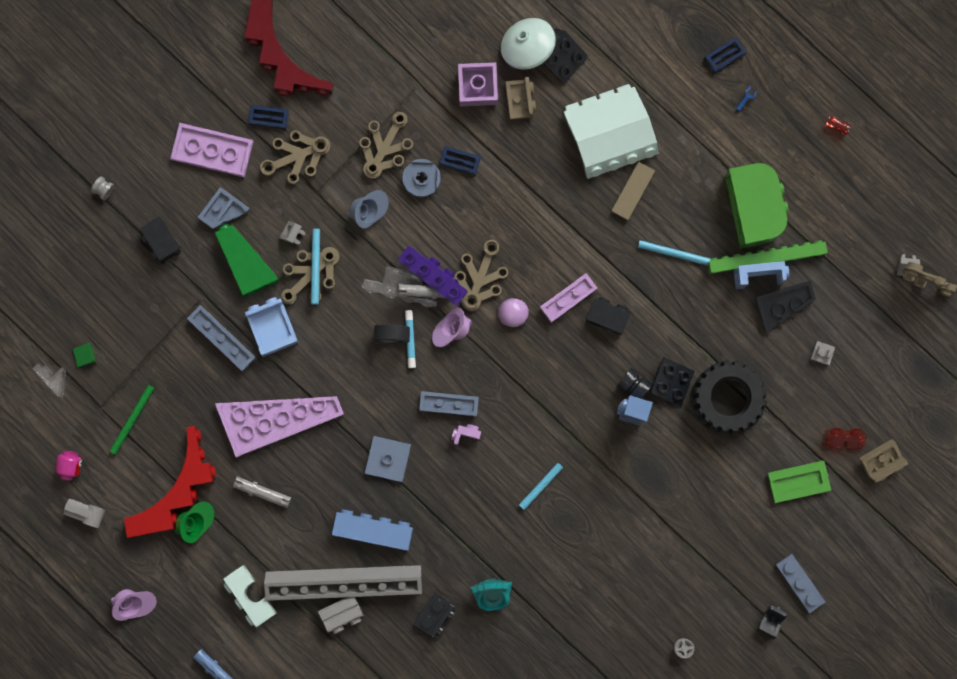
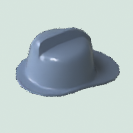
[348,190,389,228]

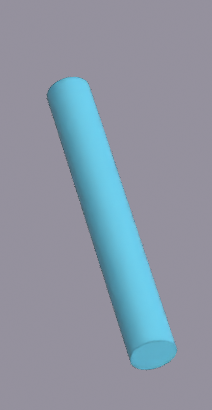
[519,463,563,510]

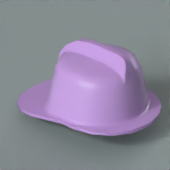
[432,307,472,347]
[111,589,157,621]

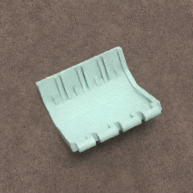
[564,84,659,179]

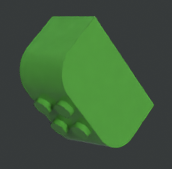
[725,163,789,249]

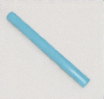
[311,229,320,305]
[638,240,710,266]

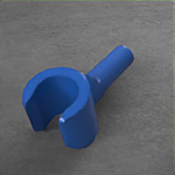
[736,86,757,111]

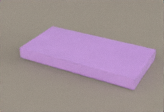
[170,123,254,178]

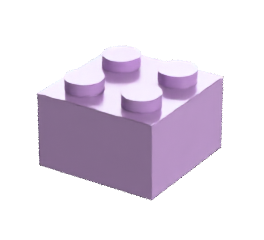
[458,62,498,106]

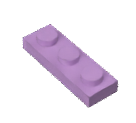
[540,273,598,323]

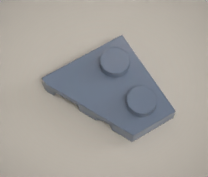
[197,187,251,230]

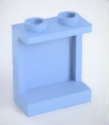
[734,261,789,290]
[245,297,299,357]

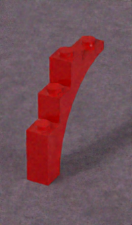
[124,426,217,538]

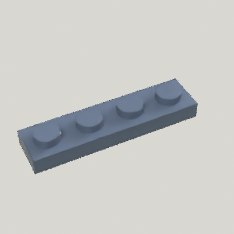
[187,305,256,371]

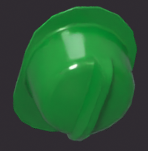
[174,501,214,543]

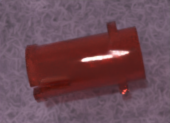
[825,115,851,135]

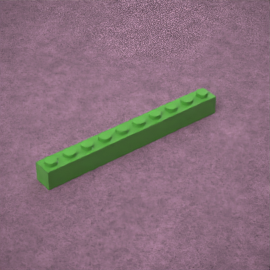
[707,240,828,274]

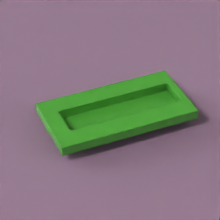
[768,461,831,503]

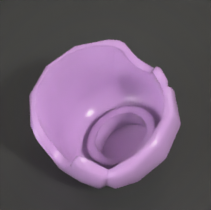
[498,298,529,327]

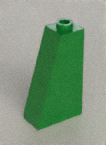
[215,224,280,297]

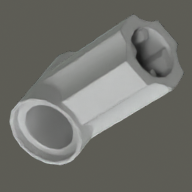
[63,499,105,528]

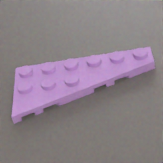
[215,396,344,457]

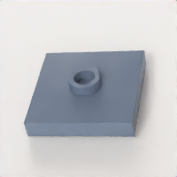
[365,436,411,482]

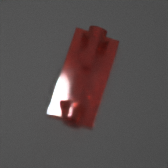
[825,428,867,449]

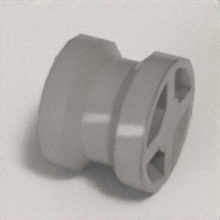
[91,176,114,200]
[674,638,694,658]

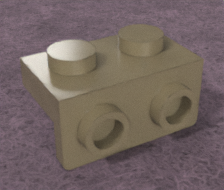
[506,77,536,120]
[859,439,908,483]

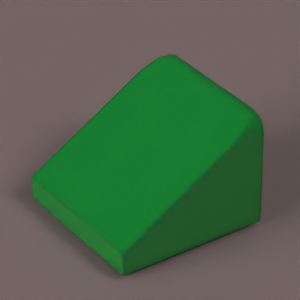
[73,343,97,367]

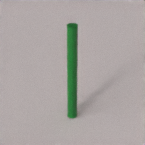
[109,385,155,455]

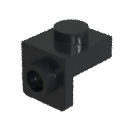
[757,605,788,640]

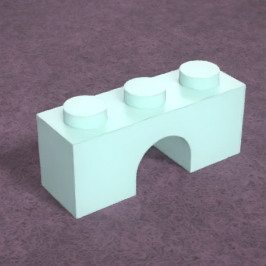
[223,565,277,627]

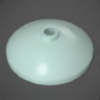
[501,18,556,69]

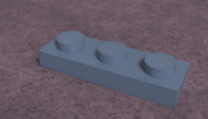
[419,391,479,416]
[776,554,825,613]

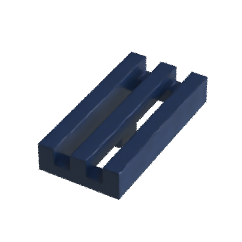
[704,37,747,74]
[248,105,289,129]
[439,146,481,175]

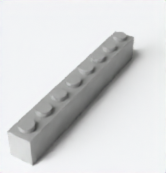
[264,565,422,600]

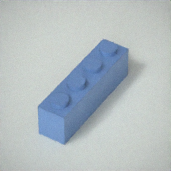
[617,396,653,426]
[332,509,413,551]

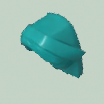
[470,579,512,611]

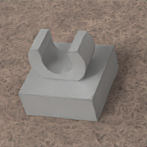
[279,221,305,244]
[897,254,920,276]
[810,341,835,366]

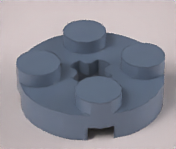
[403,159,441,198]

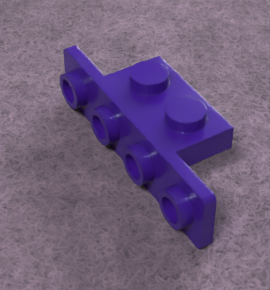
[398,246,468,306]

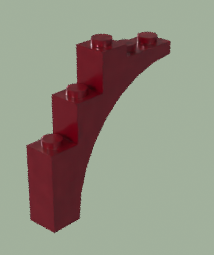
[245,0,334,97]

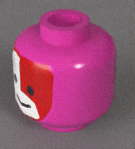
[55,451,82,480]

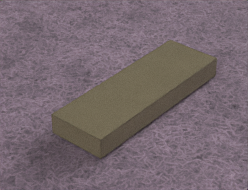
[611,162,655,221]

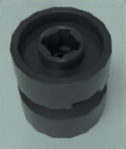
[616,367,653,399]

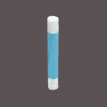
[405,310,416,368]

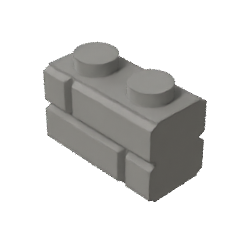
[318,597,364,634]

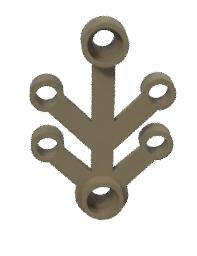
[359,112,413,179]
[260,130,330,185]
[455,240,508,311]
[281,247,339,305]
[903,262,957,297]

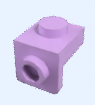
[451,424,481,446]

